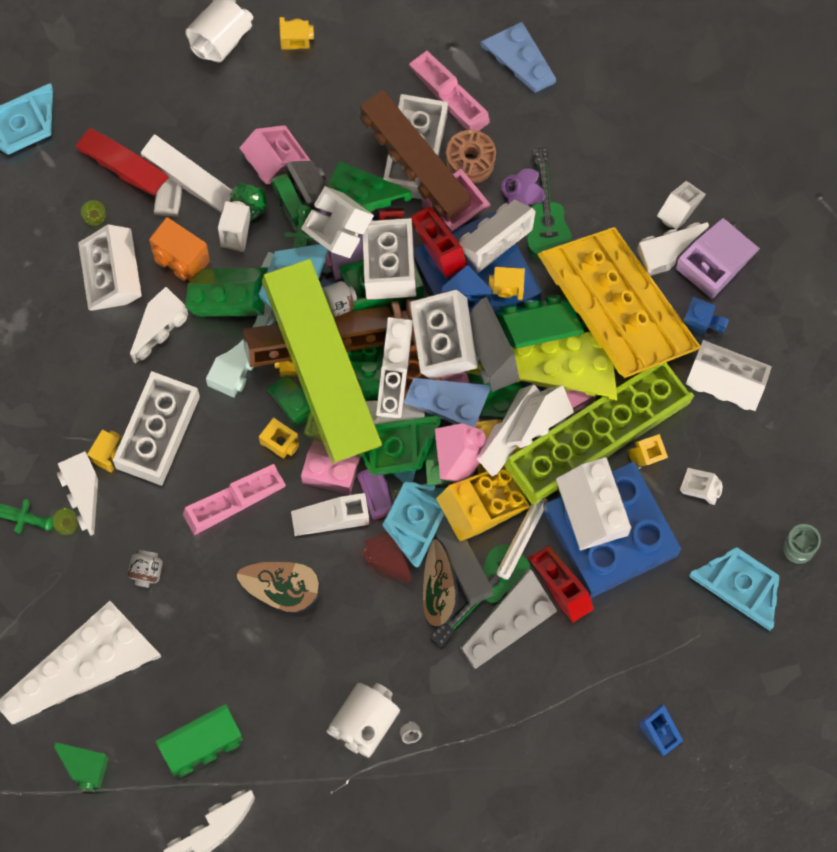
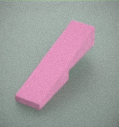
[409,51,490,131]
[183,464,286,536]

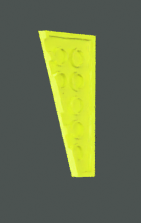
[467,332,617,400]

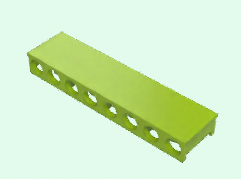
[262,259,382,465]
[504,362,694,506]

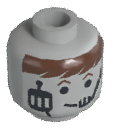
[322,281,357,317]
[127,550,163,588]

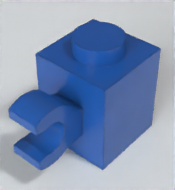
[683,297,729,337]

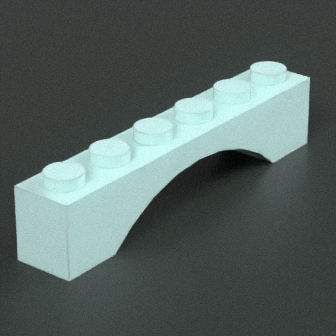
[206,252,276,397]

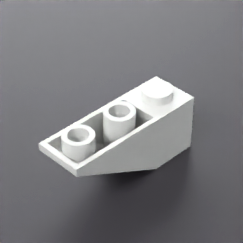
[637,222,709,276]
[130,287,188,363]
[506,385,574,448]
[57,452,98,535]
[291,493,369,536]

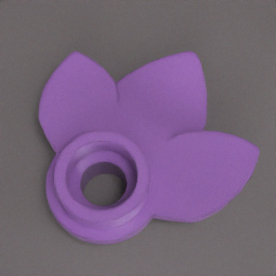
[501,168,545,206]

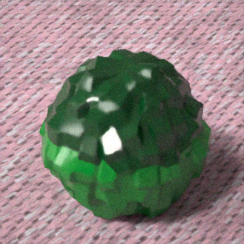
[230,182,268,221]

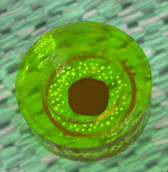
[81,200,106,226]
[53,508,79,535]

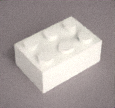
[363,218,416,300]
[410,290,478,380]

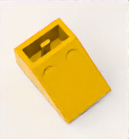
[436,465,530,541]

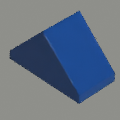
[441,265,492,303]
[638,704,683,756]

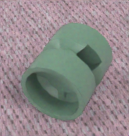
[783,524,821,564]

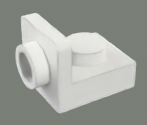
[680,468,722,505]

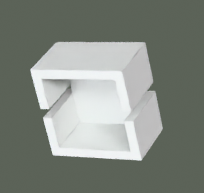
[301,186,374,258]

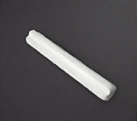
[497,498,548,579]

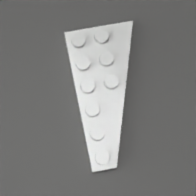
[0,601,161,725]

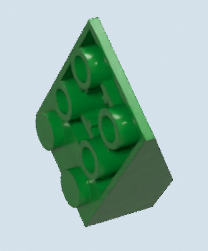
[346,346,382,401]

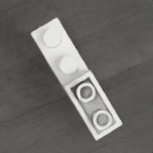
[376,317,413,419]
[164,790,255,852]

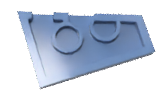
[481,22,556,93]
[403,378,490,427]

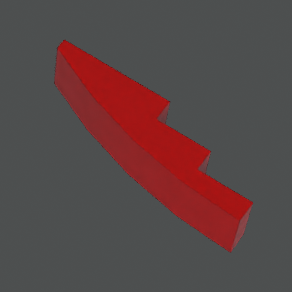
[75,128,168,196]

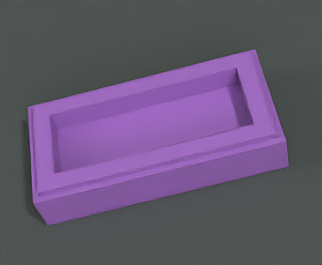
[357,469,394,520]

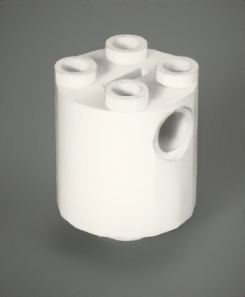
[185,0,253,63]
[326,683,400,758]

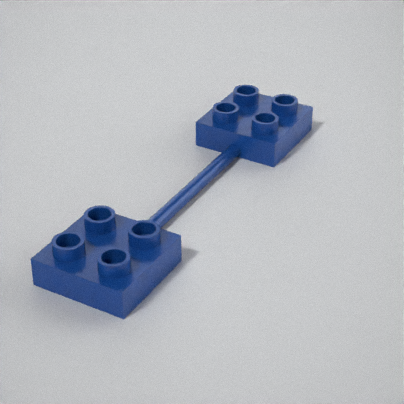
[414,211,681,599]

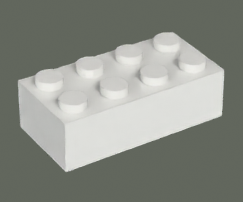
[384,94,448,199]
[113,371,200,486]

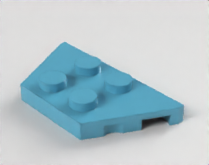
[0,83,53,155]
[259,244,329,306]
[382,482,446,567]
[689,548,779,631]

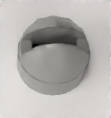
[400,721,422,744]

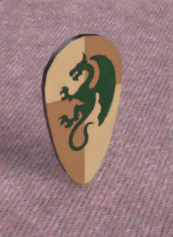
[423,539,459,627]
[237,562,320,613]

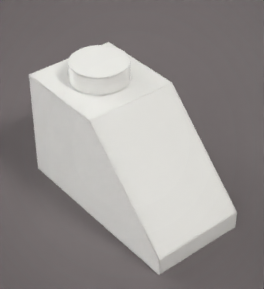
[657,181,706,229]
[218,201,250,252]

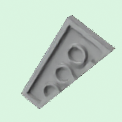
[460,569,557,669]

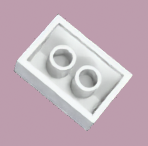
[459,200,536,274]
[78,224,142,310]
[686,340,772,411]
[556,457,631,550]

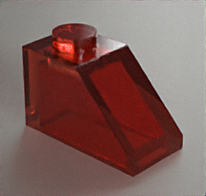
[362,532,411,583]

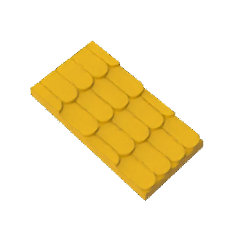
[538,227,702,378]

